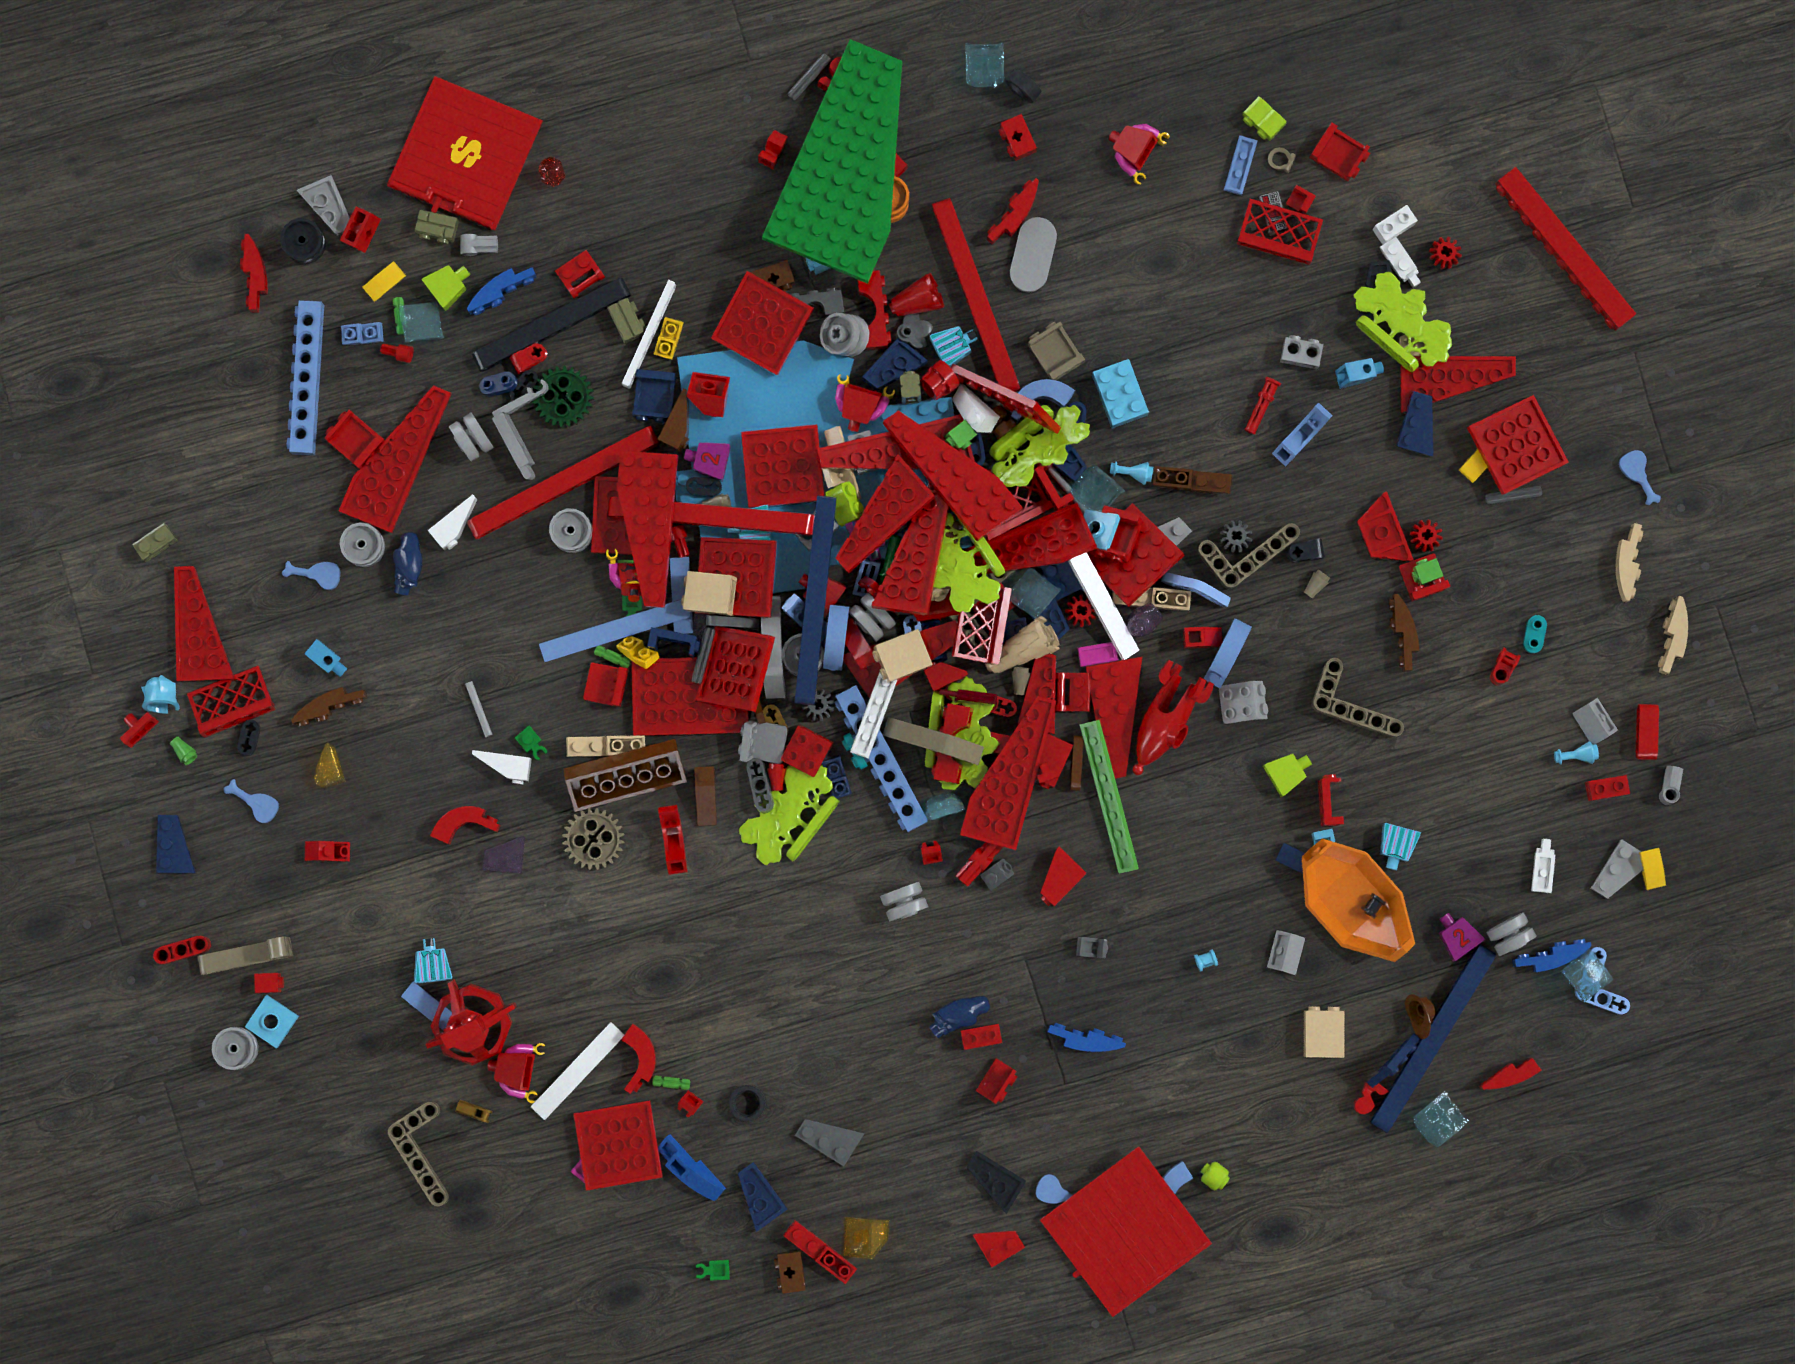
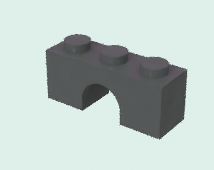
[790,288,844,318]

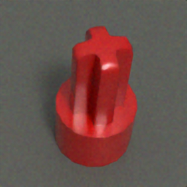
[380,344,414,363]
[671,525,689,558]

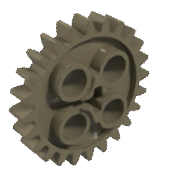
[562,808,625,870]

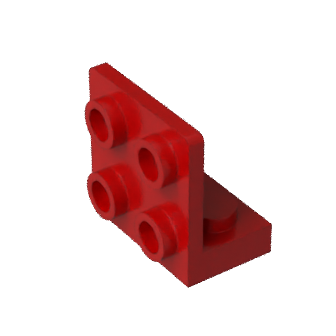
[1399,553,1451,602]
[583,662,629,707]
[781,725,834,777]
[976,1058,1018,1104]

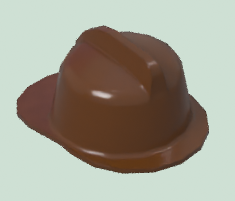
[1405,994,1435,1039]

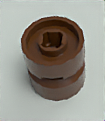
[992,404,1017,440]

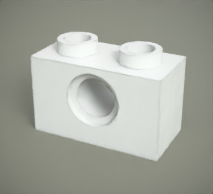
[1373,205,1418,245]

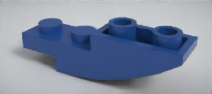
[467,268,537,315]
[1512,939,1591,972]
[1047,1023,1126,1052]
[658,1134,726,1201]

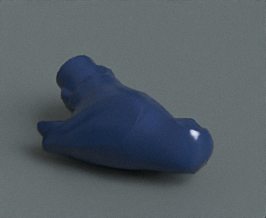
[393,532,423,595]
[930,996,990,1038]

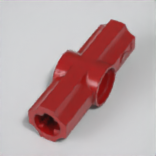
[956,842,1003,887]

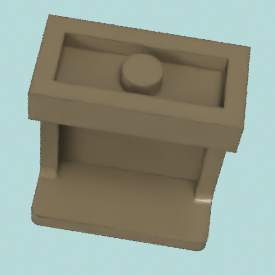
[1028,322,1085,380]

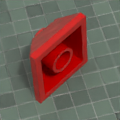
[687,372,730,417]

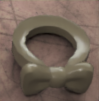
[1268,147,1296,173]

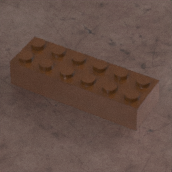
[563,739,687,812]

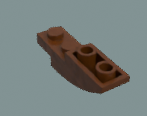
[1153,466,1233,494]
[1389,594,1420,672]
[291,687,367,727]

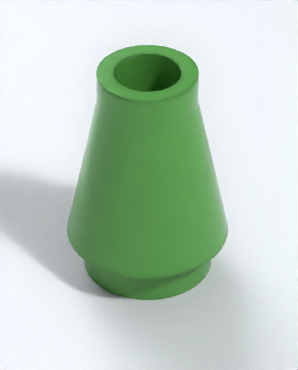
[170,737,197,765]

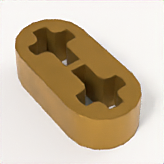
[763,705,788,735]

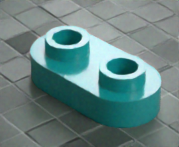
[1523,615,1547,654]
[841,733,868,770]

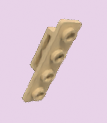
[822,426,861,500]

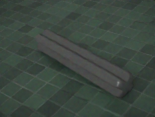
[788,53,831,100]
[1485,486,1542,504]
[691,628,715,684]

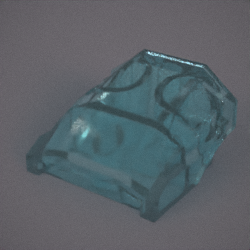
[965,42,1004,87]
[399,302,444,343]
[1069,464,1125,512]
[1010,568,1061,618]
[923,792,965,821]
[1560,948,1613,1003]
[1413,1091,1469,1147]

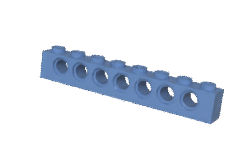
[287,301,324,455]
[834,685,928,832]

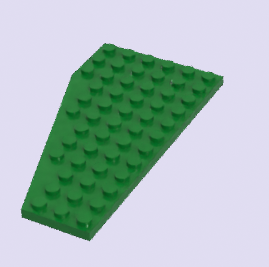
[762,39,902,284]

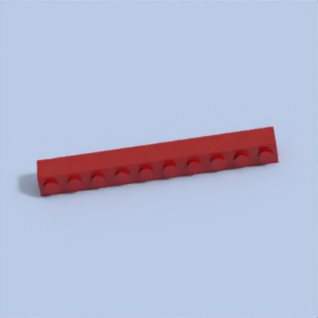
[1495,167,1636,331]

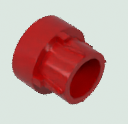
[920,360,960,400]

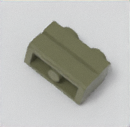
[415,210,459,245]
[607,298,646,344]
[900,371,921,405]
[132,523,178,562]

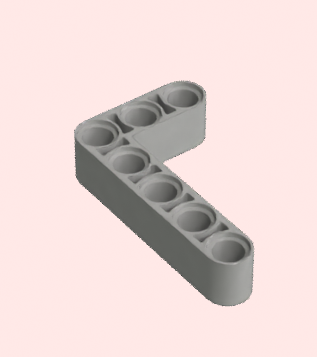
[761,596,786,699]

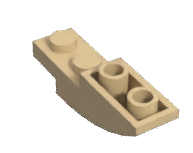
[1616,523,1643,603]
[1112,587,1191,611]
[1658,596,1688,675]
[566,735,645,757]

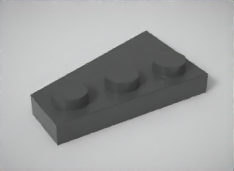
[795,1119,865,1166]

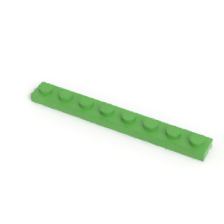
[1080,720,1139,874]

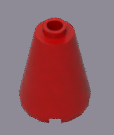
[889,273,944,316]

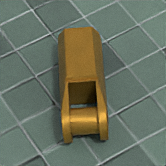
[455,1100,493,1123]

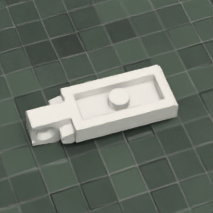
[1380,237,1421,288]
[1531,839,1555,893]

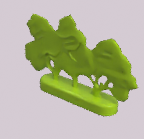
[1354,272,1452,372]
[990,405,1090,487]
[934,512,1005,612]
[925,676,1000,790]
[739,765,839,865]

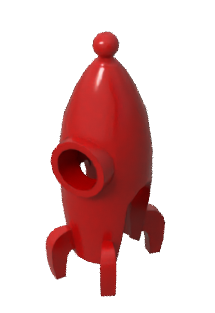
[1132,660,1214,775]

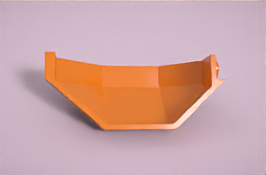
[1302,839,1415,962]

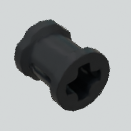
[1361,893,1386,919]

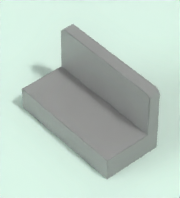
[1573,698,1618,745]
[1267,930,1305,975]

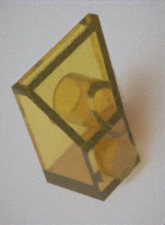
[314,743,346,789]
[843,1217,889,1259]

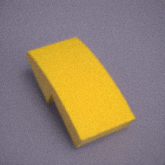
[363,261,406,302]
[654,317,684,360]
[1459,449,1487,483]
[616,636,659,669]
[1639,848,1666,890]

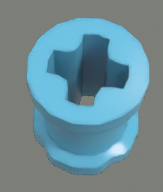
[1194,949,1218,972]

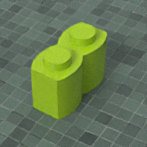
[1242,96,1286,141]
[825,481,864,527]

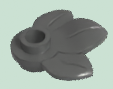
[896,313,933,348]

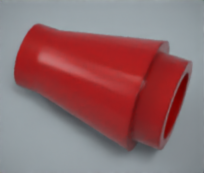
[767,763,786,791]

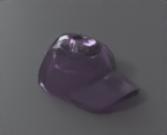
[1127,603,1163,637]

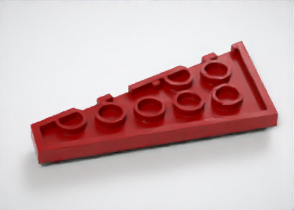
[1400,356,1516,413]
[951,364,1061,434]
[835,454,935,573]
[174,566,235,682]
[843,620,966,698]
[1086,657,1142,779]

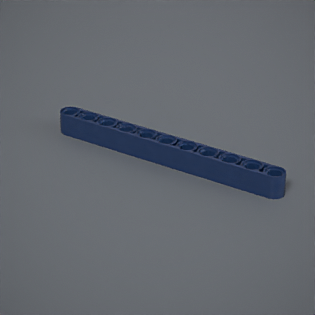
[795,495,837,706]
[1370,944,1496,1133]

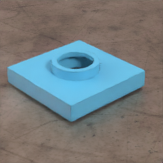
[1083,509,1120,550]
[245,995,299,1048]

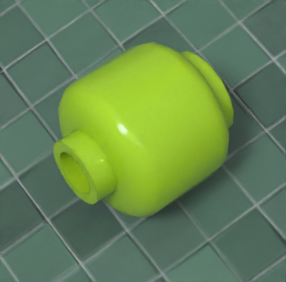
[1200,1161,1230,1191]

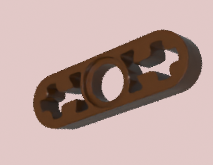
[1070,735,1083,791]

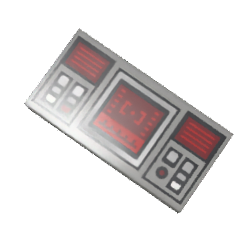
[1259,191,1288,233]

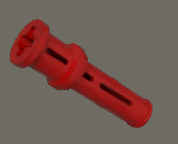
[1244,377,1281,435]

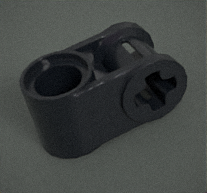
[1286,539,1325,562]

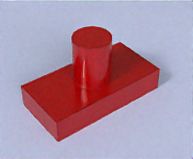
[120,712,159,748]

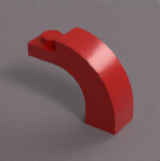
[658,805,688,875]
[430,806,501,844]
[621,1024,656,1094]

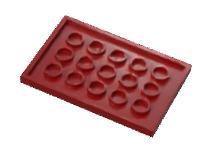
[632,657,749,736]

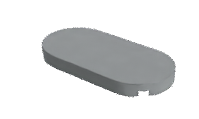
[1010,217,1057,293]

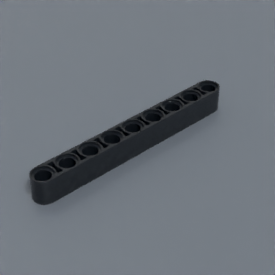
[472,278,631,372]

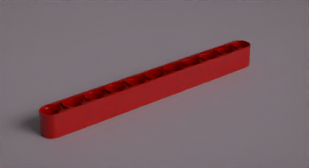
[932,198,1021,392]
[466,426,660,539]
[608,497,815,535]

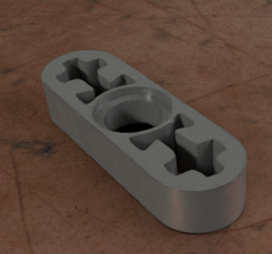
[706,615,760,628]
[746,758,774,813]

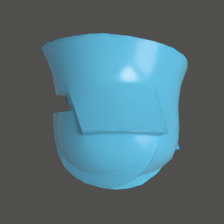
[141,675,180,714]

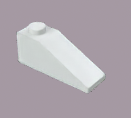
[952,384,1000,433]
[428,494,477,550]
[472,750,532,784]

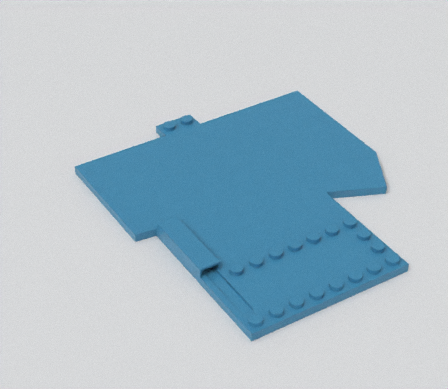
[675,340,972,594]

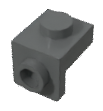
[980,859,1014,891]
[1076,937,1108,959]

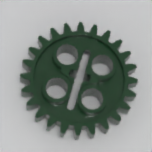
[533,365,594,428]

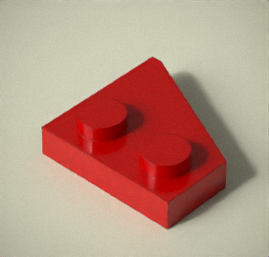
[973,1230,1025,1267]

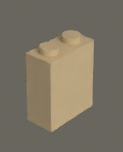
[681,571,737,616]
[872,629,933,683]
[1304,1007,1344,1058]

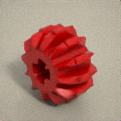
[1429,237,1462,269]
[1410,519,1443,552]
[1065,595,1096,628]

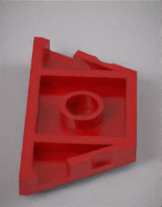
[1357,491,1414,561]

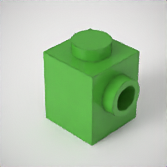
[944,419,977,450]
[1412,558,1443,586]

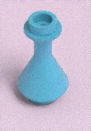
[1110,461,1153,485]
[1554,741,1599,764]

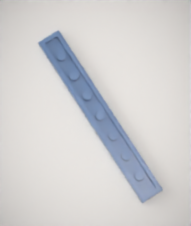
[539,599,691,662]

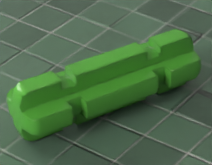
[393,297,407,335]
[594,645,631,668]
[652,1075,691,1090]

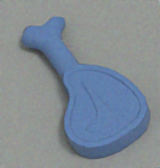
[1619,450,1661,505]
[282,561,341,590]
[224,779,279,823]
[1036,1174,1072,1204]

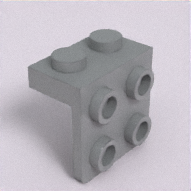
[1219,681,1268,724]
[738,719,787,764]

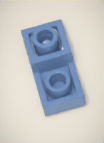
[341,322,384,345]

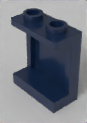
[632,369,676,423]
[647,627,701,657]

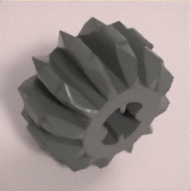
[1220,520,1252,553]
[802,689,834,721]

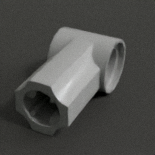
[460,234,498,256]
[1659,766,1683,805]

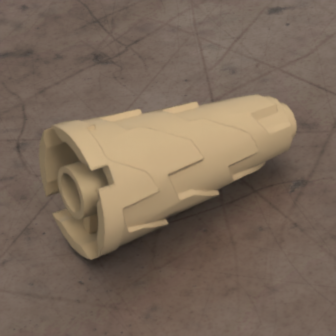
[985,616,1060,673]

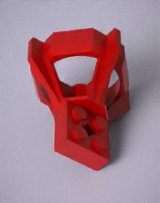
[425,979,517,1066]

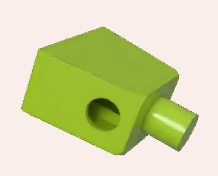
[422,265,470,311]
[1263,754,1312,797]

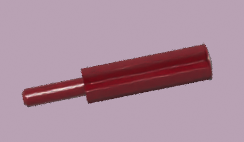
[939,689,997,705]

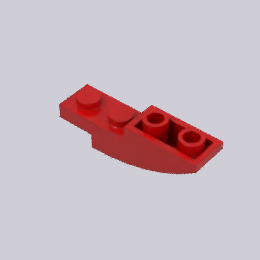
[987,178,1039,245]
[240,234,268,313]
[783,1220,857,1284]

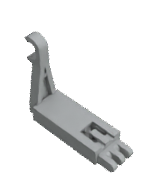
[492,379,548,480]

